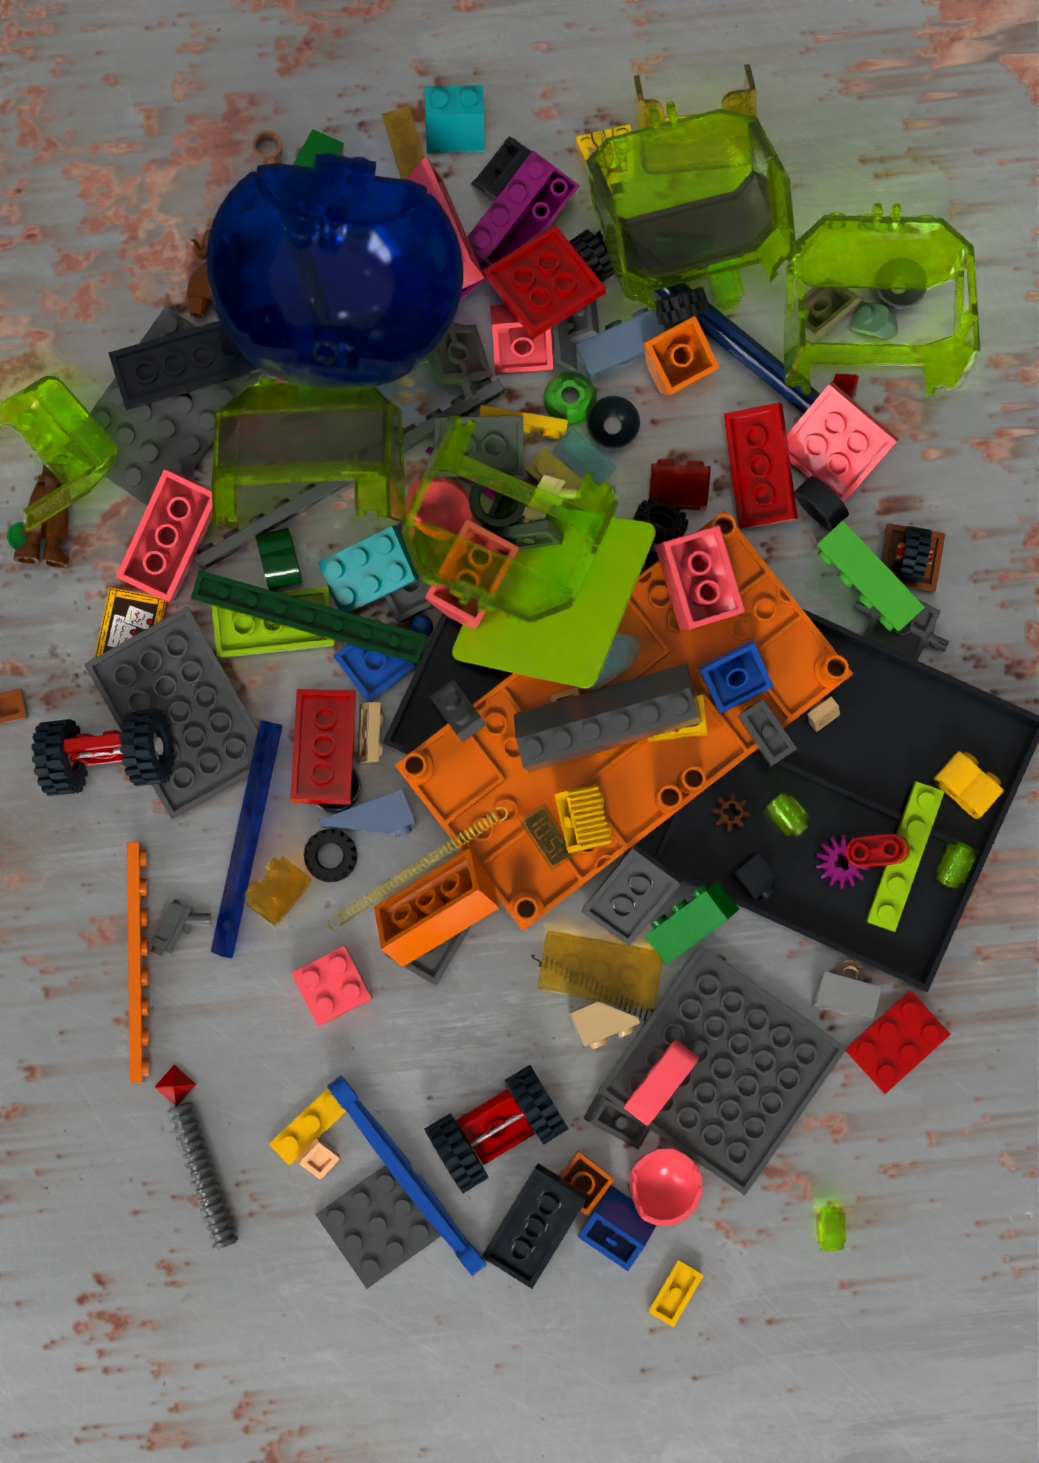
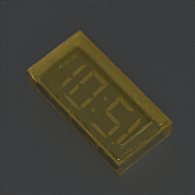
[519,803,578,871]

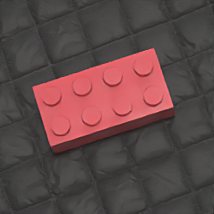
[116,468,224,602]

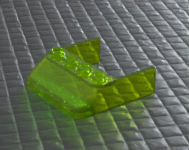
[0,376,118,532]

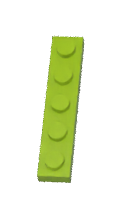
[866,781,945,932]

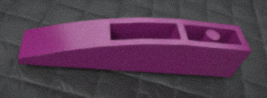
[426,151,580,309]

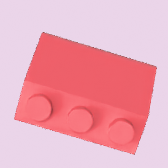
[425,519,519,630]
[655,526,745,631]

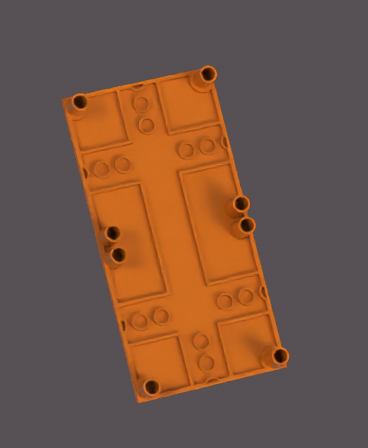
[394,511,853,931]

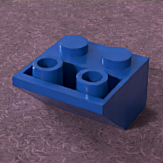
[577,1185,656,1271]

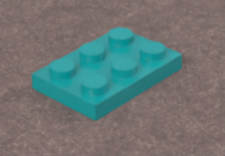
[318,525,420,613]

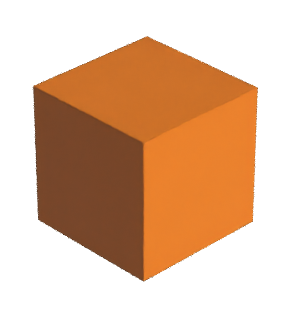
[558,1150,615,1215]

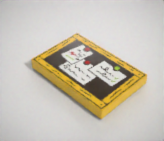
[94,587,167,658]

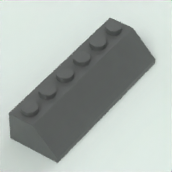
[514,664,703,772]

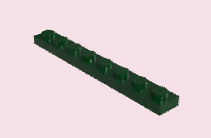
[191,570,427,664]

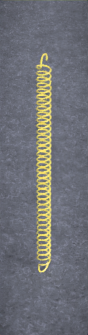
[328,807,507,929]

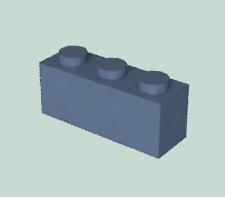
[575,308,666,381]

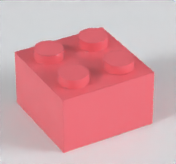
[291,945,373,1027]

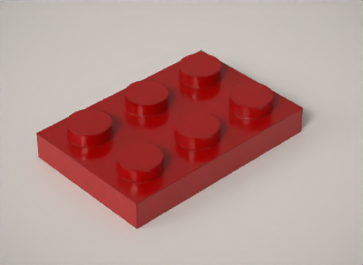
[845,990,951,1094]

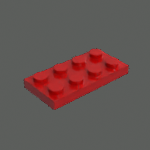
[724,402,798,530]
[290,689,357,805]

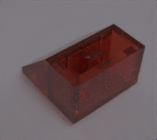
[647,459,711,511]

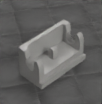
[812,971,882,1022]

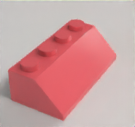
[403,158,485,293]

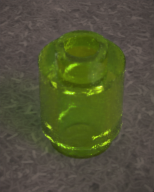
[766,792,810,837]
[937,842,976,888]
[815,1206,847,1251]

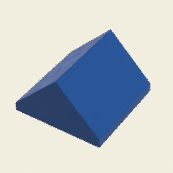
[698,640,774,714]

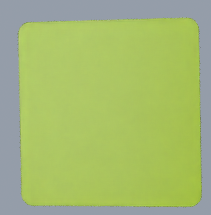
[452,501,656,688]

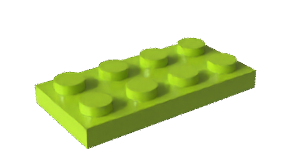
[211,586,335,659]

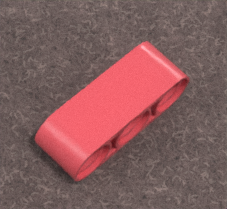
[623,1039,700,1126]

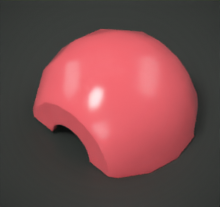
[404,476,477,545]
[629,1149,703,1226]

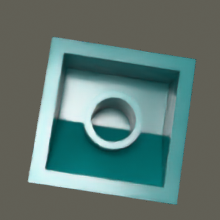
[424,85,485,154]

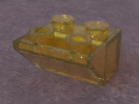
[244,856,314,927]

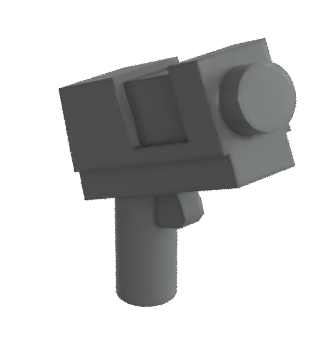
[150,899,211,956]

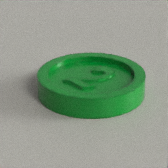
[7,522,27,550]

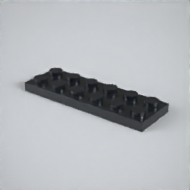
[108,303,296,410]

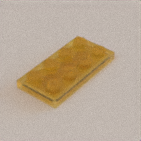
[536,930,663,1011]

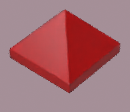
[833,373,859,399]
[155,1064,196,1106]

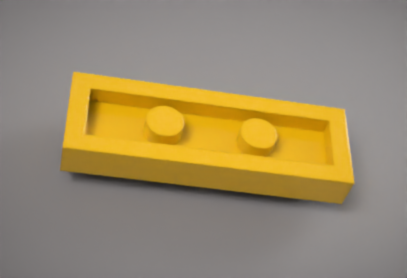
[479,405,568,440]
[269,1088,347,1166]

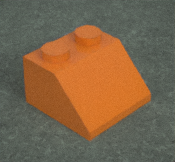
[643,316,720,396]

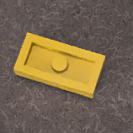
[647,1259,704,1328]

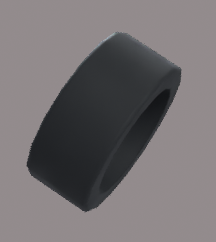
[468,471,527,529]
[794,476,849,531]

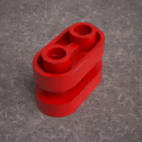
[846,834,911,867]

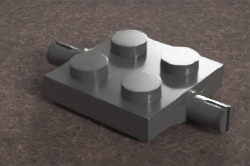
[420,307,493,401]
[854,598,949,660]

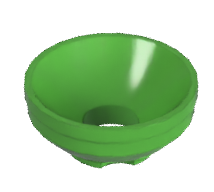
[544,372,596,425]

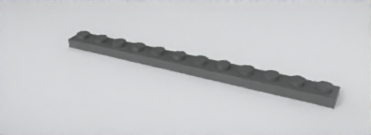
[194,378,505,571]

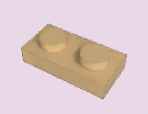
[358,702,384,764]

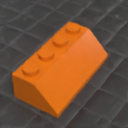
[374,847,499,967]

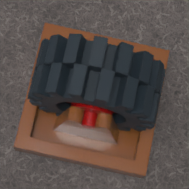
[880,523,945,592]

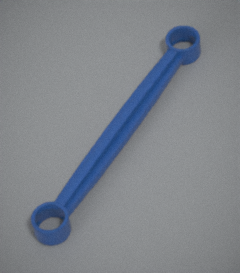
[327,1075,487,1277]

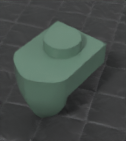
[850,301,898,339]

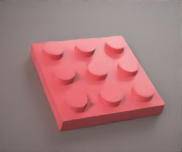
[787,382,899,503]

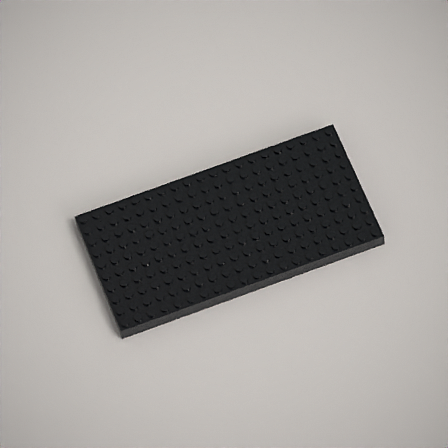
[382,481,1039,992]

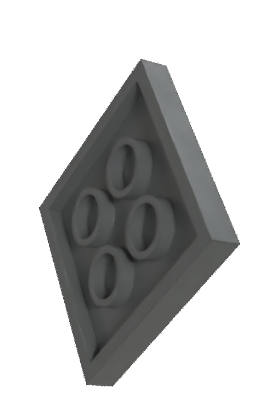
[315,1165,441,1289]

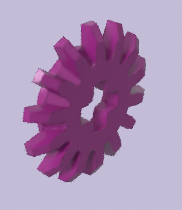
[816,835,869,889]

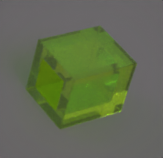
[706,261,745,310]

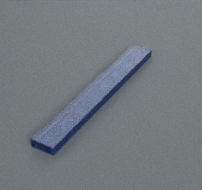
[210,720,283,958]

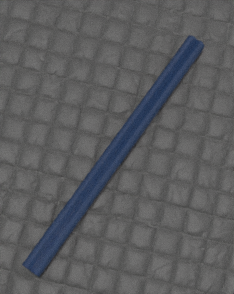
[595,220,820,413]

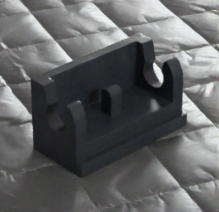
[471,136,532,202]

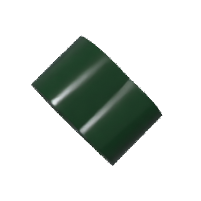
[255,527,303,591]

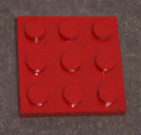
[483,225,606,339]

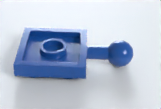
[333,615,433,702]

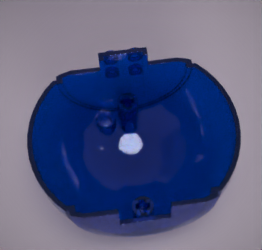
[206,153,463,390]

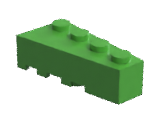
[817,520,925,632]

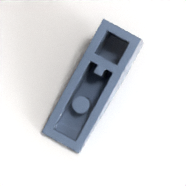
[319,789,416,837]

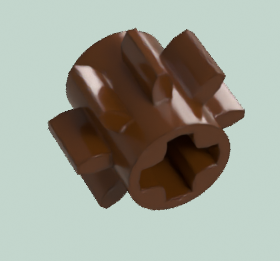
[712,794,750,832]

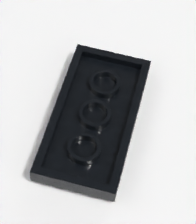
[482,1163,589,1289]

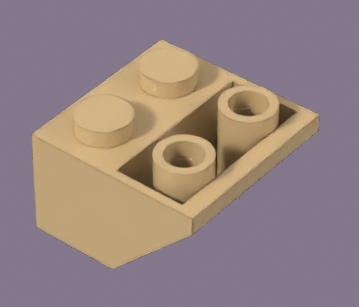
[569,1001,640,1050]

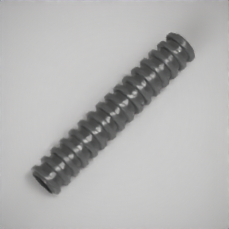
[167,1102,239,1249]

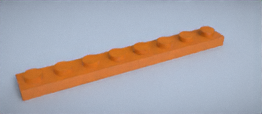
[127,842,150,1083]

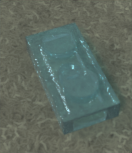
[553,428,617,490]

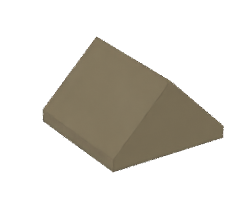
[784,275,862,346]

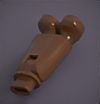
[13,463,70,568]

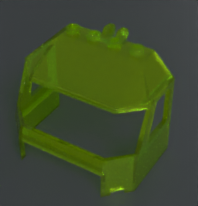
[784,203,980,399]
[401,414,619,623]

